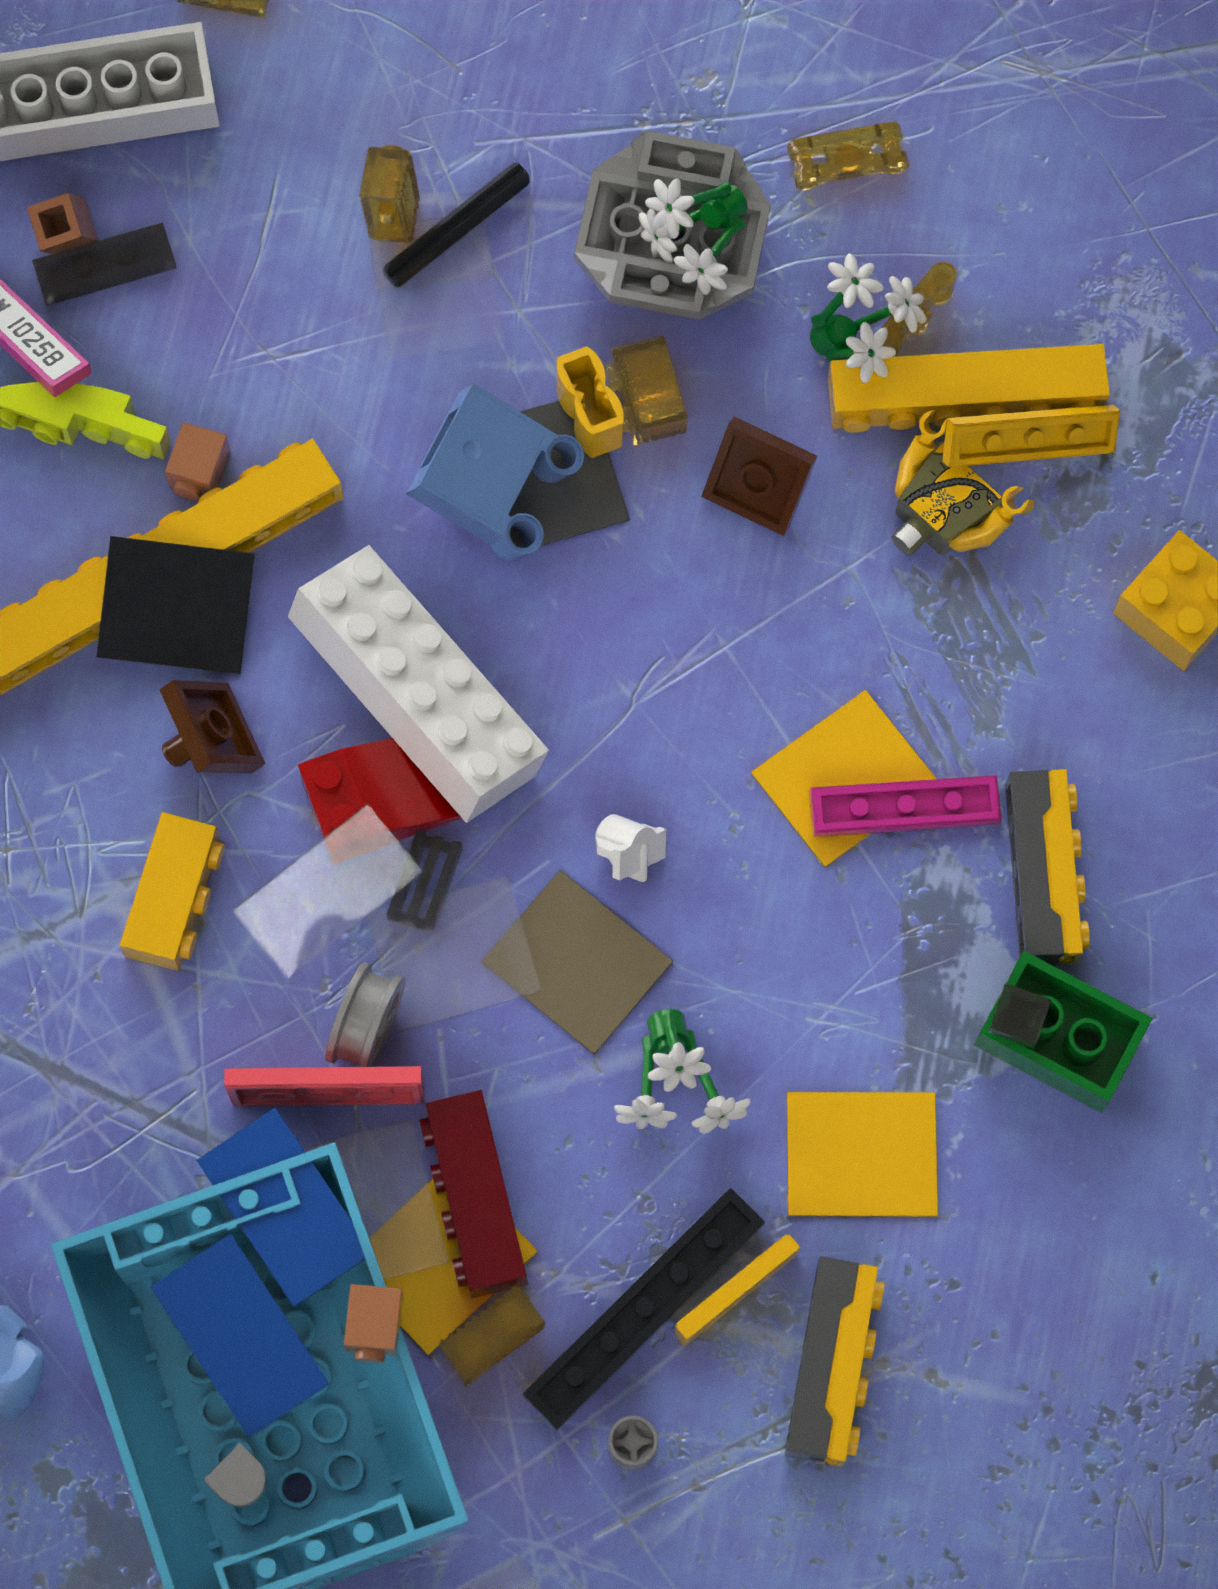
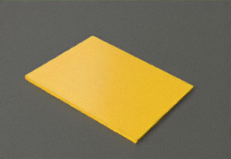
[751,690,937,867]
[787,1092,938,1217]
[369,1179,538,1356]

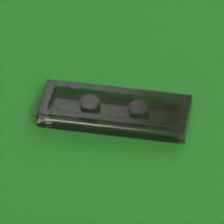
[32,222,177,306]

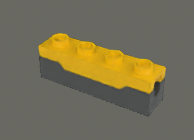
[1005,769,1090,965]
[784,1256,885,1467]

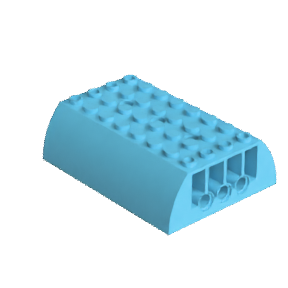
[50,1142,468,1589]

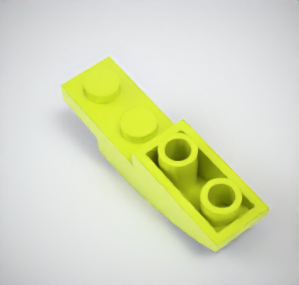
[0,382,171,459]

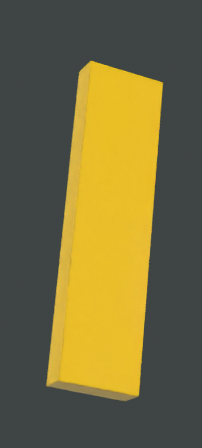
[942,405,1120,467]

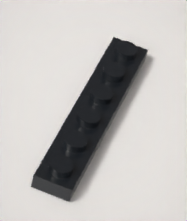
[523,1188,765,1431]

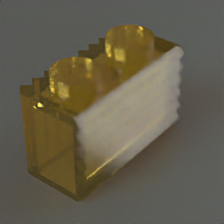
[359,145,421,243]
[604,335,688,445]
[440,1286,546,1387]

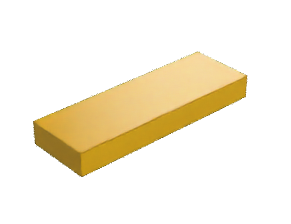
[674,1234,800,1346]

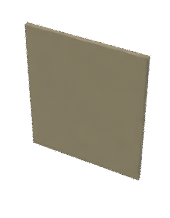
[481,870,673,1055]

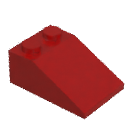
[298,738,461,865]

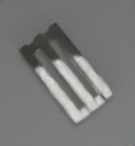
[386,830,463,933]

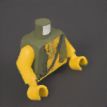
[891,410,1034,556]

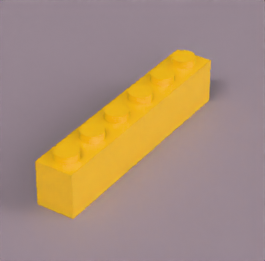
[827,344,1110,433]

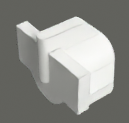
[595,814,667,882]

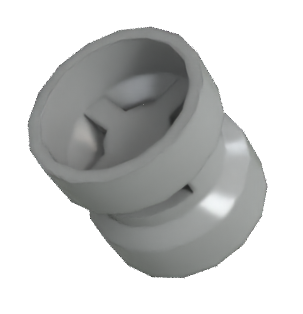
[608,1415,658,1471]

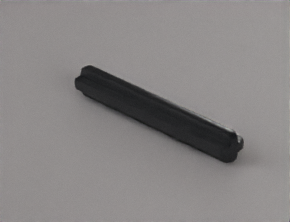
[383,163,530,288]

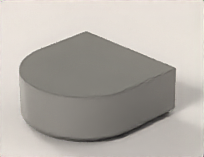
[204,1443,267,1507]

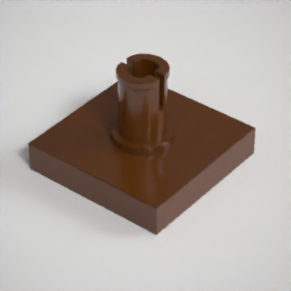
[701,416,817,536]
[159,680,266,773]

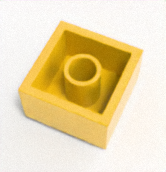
[1113,530,1218,671]

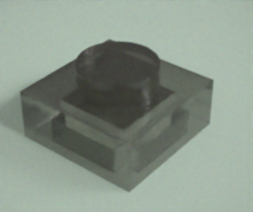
[988,983,1051,1048]

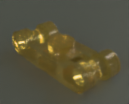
[787,122,910,190]
[881,262,957,357]

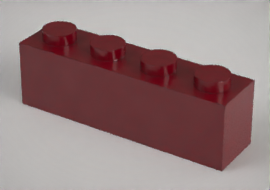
[419,1089,528,1299]

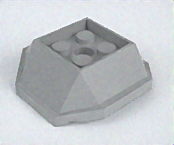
[574,130,771,320]

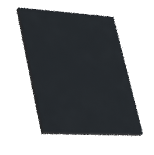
[96,536,255,674]

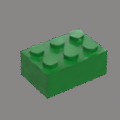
[974,950,1153,1113]

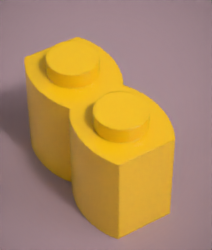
[556,346,624,458]

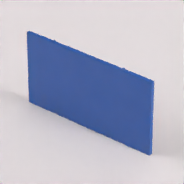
[196,1108,365,1307]
[150,1233,329,1438]

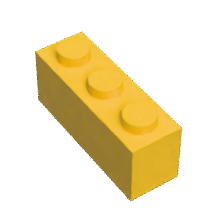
[119,812,225,971]

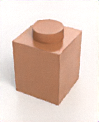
[27,193,99,256]
[165,422,230,501]
[344,1284,403,1363]

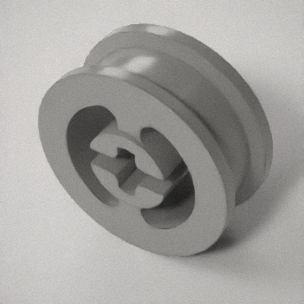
[325,962,405,1067]

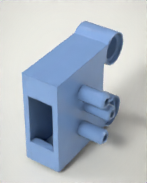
[406,383,584,561]

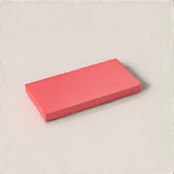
[224,1066,424,1107]

